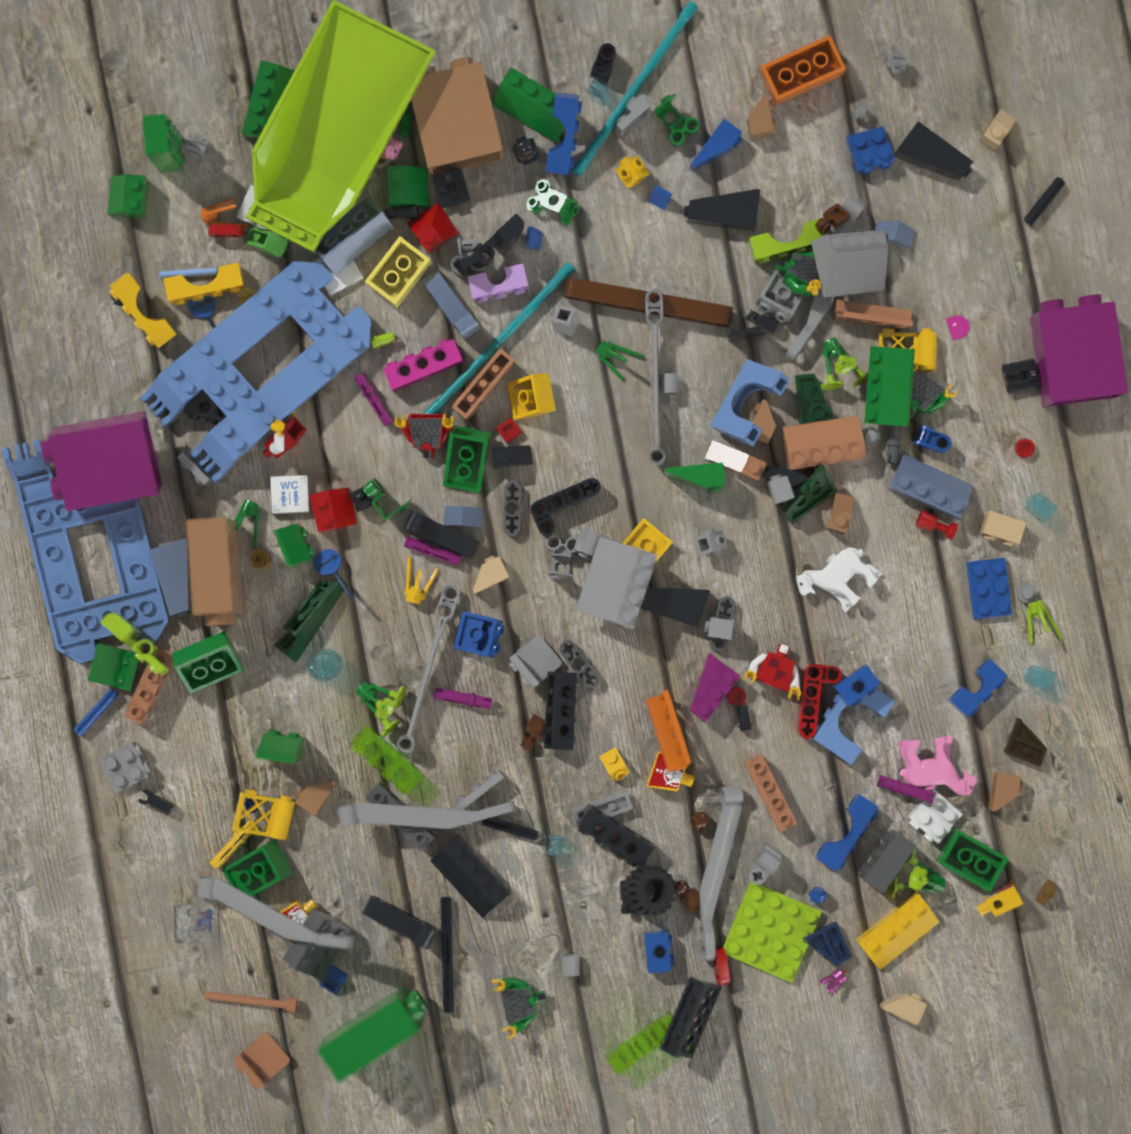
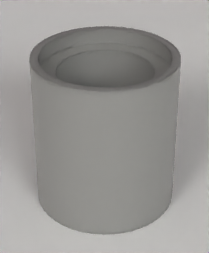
[661,373,678,395]
[562,954,580,976]

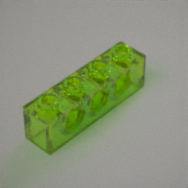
[351,725,424,794]
[606,1011,673,1075]

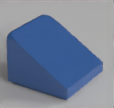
[649,185,672,210]
[525,226,543,250]
[320,965,348,995]

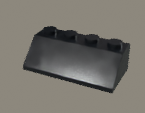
[430,834,510,918]

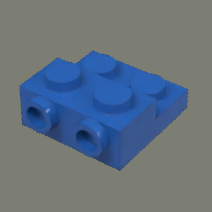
[846,126,895,175]
[454,611,504,658]

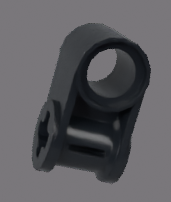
[590,43,616,83]

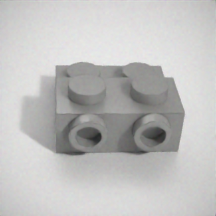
[616,94,651,140]
[755,269,804,323]
[99,742,152,794]

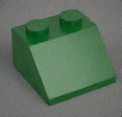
[388,165,429,208]
[107,174,149,218]
[274,523,315,569]

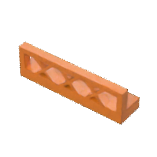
[646,690,691,773]

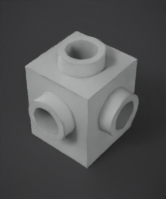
[694,528,728,557]

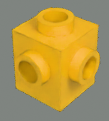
[615,155,650,189]

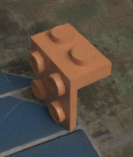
[233,1032,290,1090]

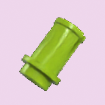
[370,331,396,350]

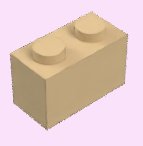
[979,511,1027,547]

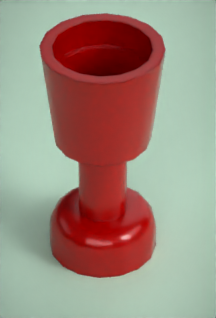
[915,509,958,540]

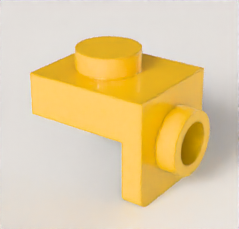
[599,747,630,782]

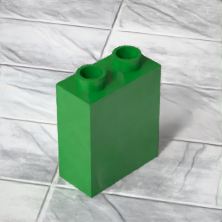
[317,986,428,1083]

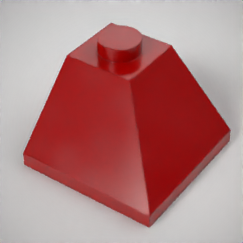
[407,203,459,255]

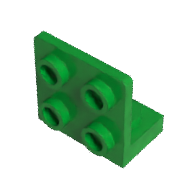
[88,643,139,691]

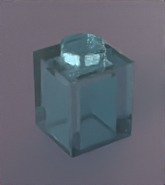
[1024,492,1058,523]
[1024,665,1056,691]

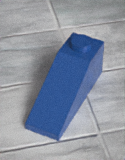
[690,119,742,171]

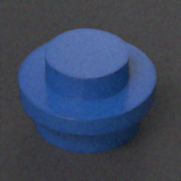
[809,887,828,903]

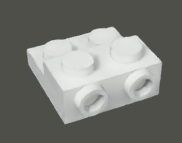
[907,789,962,844]

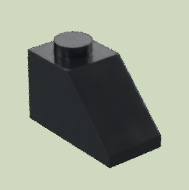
[492,445,533,470]
[762,465,808,495]

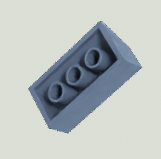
[315,198,394,275]
[887,454,973,520]

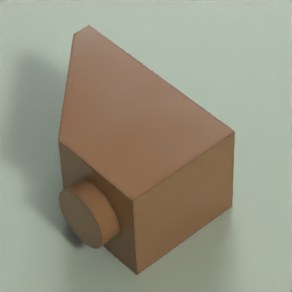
[825,492,854,534]
[988,772,1023,811]
[295,780,338,816]

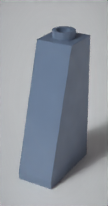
[149,538,192,618]

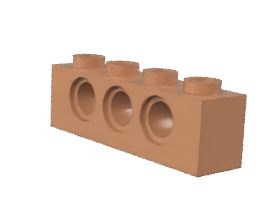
[451,348,515,421]
[123,646,173,724]
[743,753,797,832]

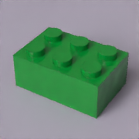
[172,631,243,694]
[935,828,1009,892]

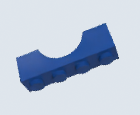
[545,92,582,175]
[815,793,878,871]

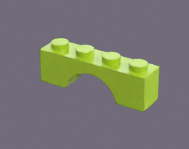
[748,219,828,264]

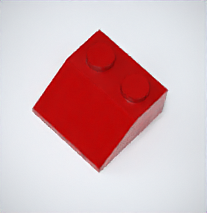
[309,487,358,534]

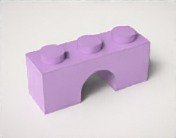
[467,264,529,303]

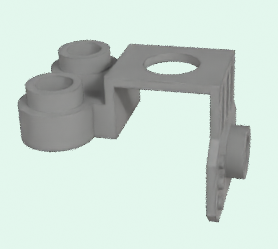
[546,535,578,580]

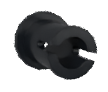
[736,706,753,731]

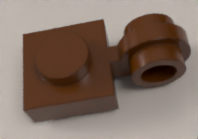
[815,203,851,234]
[520,714,545,751]
[674,879,700,915]

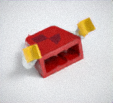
[262,409,307,458]
[742,644,801,700]

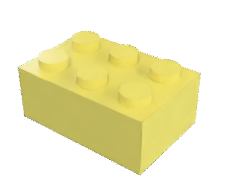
[365,236,432,308]

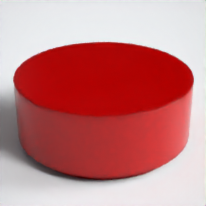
[1014,439,1035,458]
[727,687,746,706]

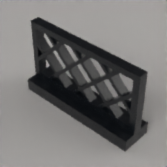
[659,976,722,1058]

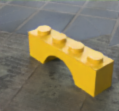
[163,263,245,306]
[109,271,177,348]

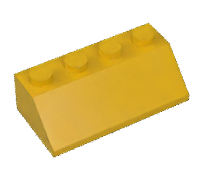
[855,891,939,970]

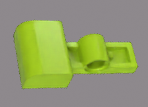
[100,613,170,675]

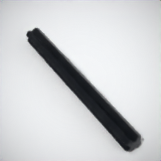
[440,896,454,1013]

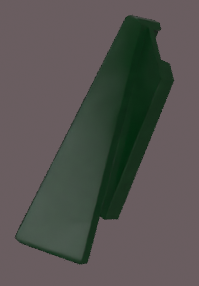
[274,578,347,663]

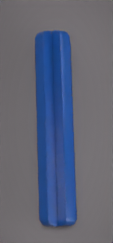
[74,689,119,736]

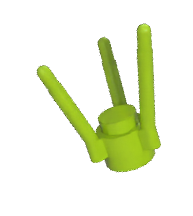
[1025,600,1063,644]

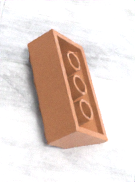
[782,415,866,470]

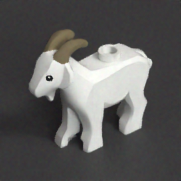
[795,547,882,613]

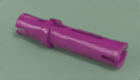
[354,372,395,427]
[404,536,462,567]
[434,687,493,710]
[877,775,936,804]

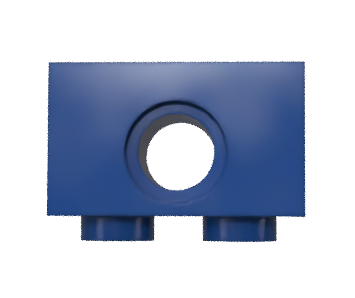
[833,664,881,707]
[644,930,675,973]

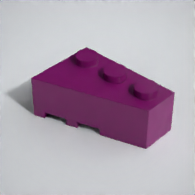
[689,653,740,722]

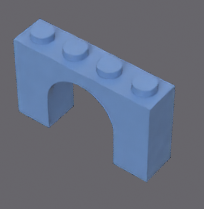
[710,359,790,447]
[811,681,895,765]

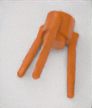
[201,198,249,228]

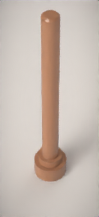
[204,991,298,1014]

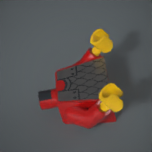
[395,414,455,458]

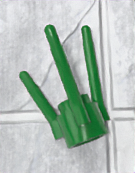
[596,340,645,381]
[234,500,261,549]

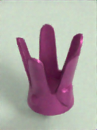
[819,968,847,996]

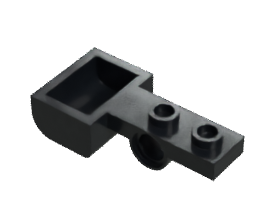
[457,213,524,276]

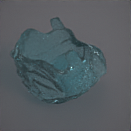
[307,649,342,681]

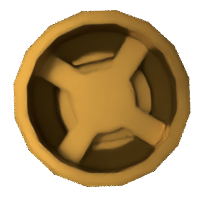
[250,550,272,570]

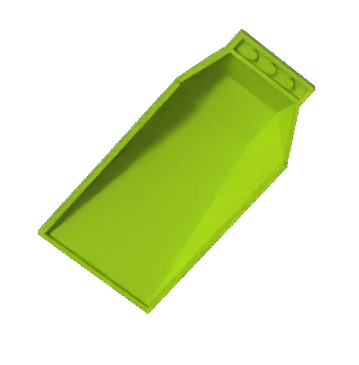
[246,0,436,253]

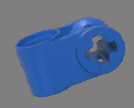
[912,425,952,454]

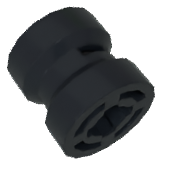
[348,486,373,512]

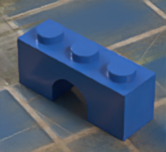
[947,659,1007,717]

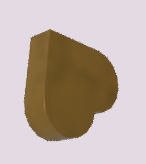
[1036,879,1056,904]

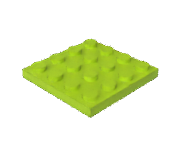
[722,881,822,983]

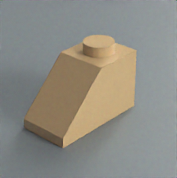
[979,109,1016,151]
[473,555,510,594]
[880,992,927,1026]

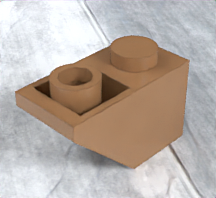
[747,94,776,140]
[749,399,776,445]

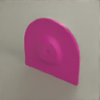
[946,315,970,340]

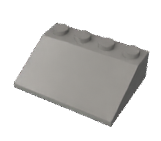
[811,230,888,298]
[576,537,657,629]

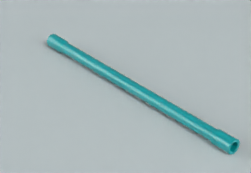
[571,1,698,177]
[424,262,576,414]

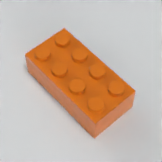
[759,35,846,106]

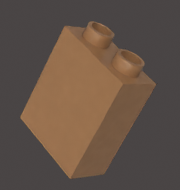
[411,57,504,177]
[186,517,245,626]

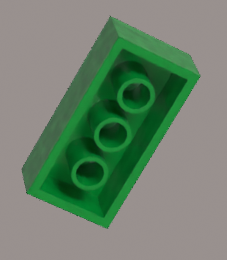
[142,114,185,173]

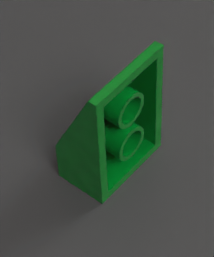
[443,425,491,493]
[663,462,726,493]
[255,730,304,763]
[222,840,294,896]

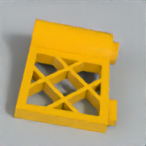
[879,328,937,372]
[232,789,295,840]

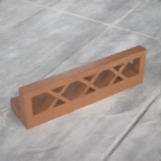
[833,300,913,330]

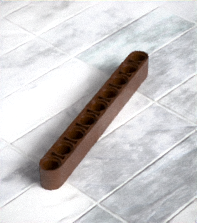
[563,278,734,328]

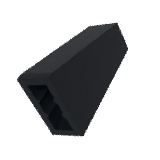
[894,121,974,181]
[684,189,760,231]
[640,588,710,628]

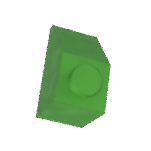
[243,226,289,258]

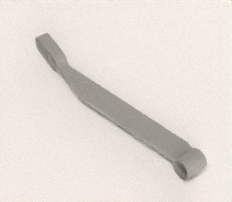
[785,196,865,361]
[645,288,666,465]
[397,585,460,756]
[699,786,743,962]
[337,801,516,829]
[197,877,353,948]

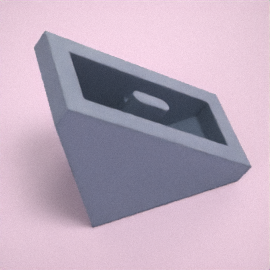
[875,221,915,248]
[444,506,483,528]

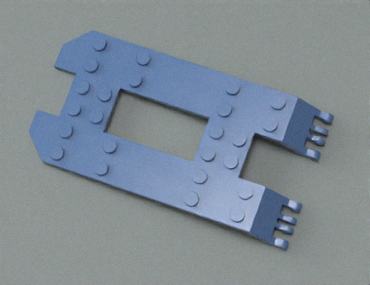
[139,261,371,484]
[2,439,170,664]

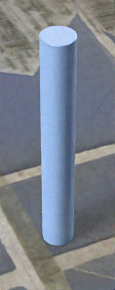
[159,268,218,279]

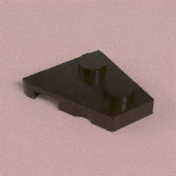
[1003,718,1047,767]

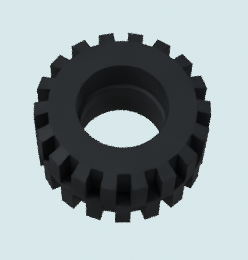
[623,866,677,915]

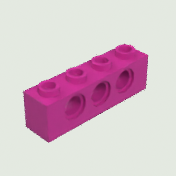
[383,338,463,392]

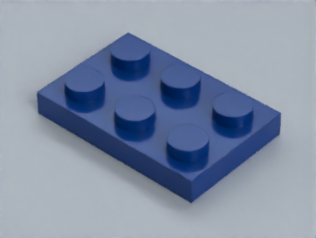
[966,558,1012,619]

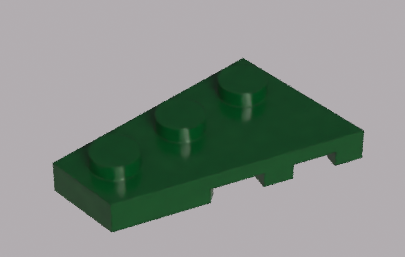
[795,374,833,424]
[782,464,838,525]

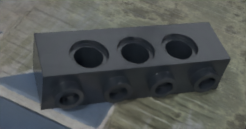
[183,392,226,425]
[544,671,578,750]
[576,803,655,867]

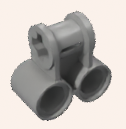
[451,237,487,276]
[749,843,783,885]

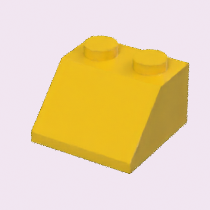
[507,373,556,420]

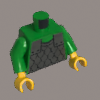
[775,251,821,297]
[909,362,959,419]
[492,977,547,1039]

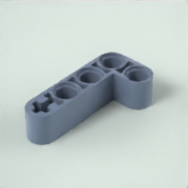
[422,270,480,341]

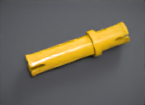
[209,820,258,870]

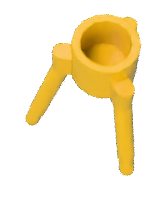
[404,556,439,604]

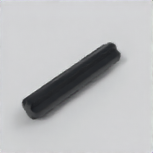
[1023,177,1065,226]
[482,817,538,841]

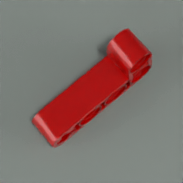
[797,664,842,739]

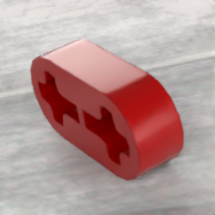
[208,225,244,238]
[713,948,730,986]

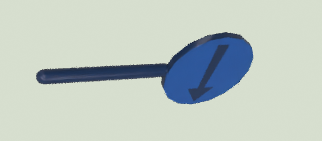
[188,296,216,329]
[314,549,354,600]

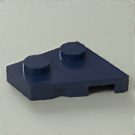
[803,922,852,966]

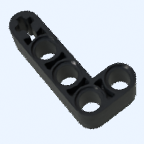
[530,478,601,537]
[403,510,480,559]
[362,895,438,949]

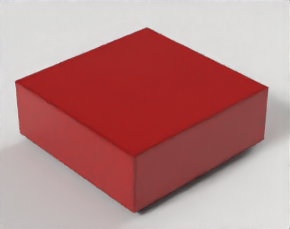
[496,417,522,444]

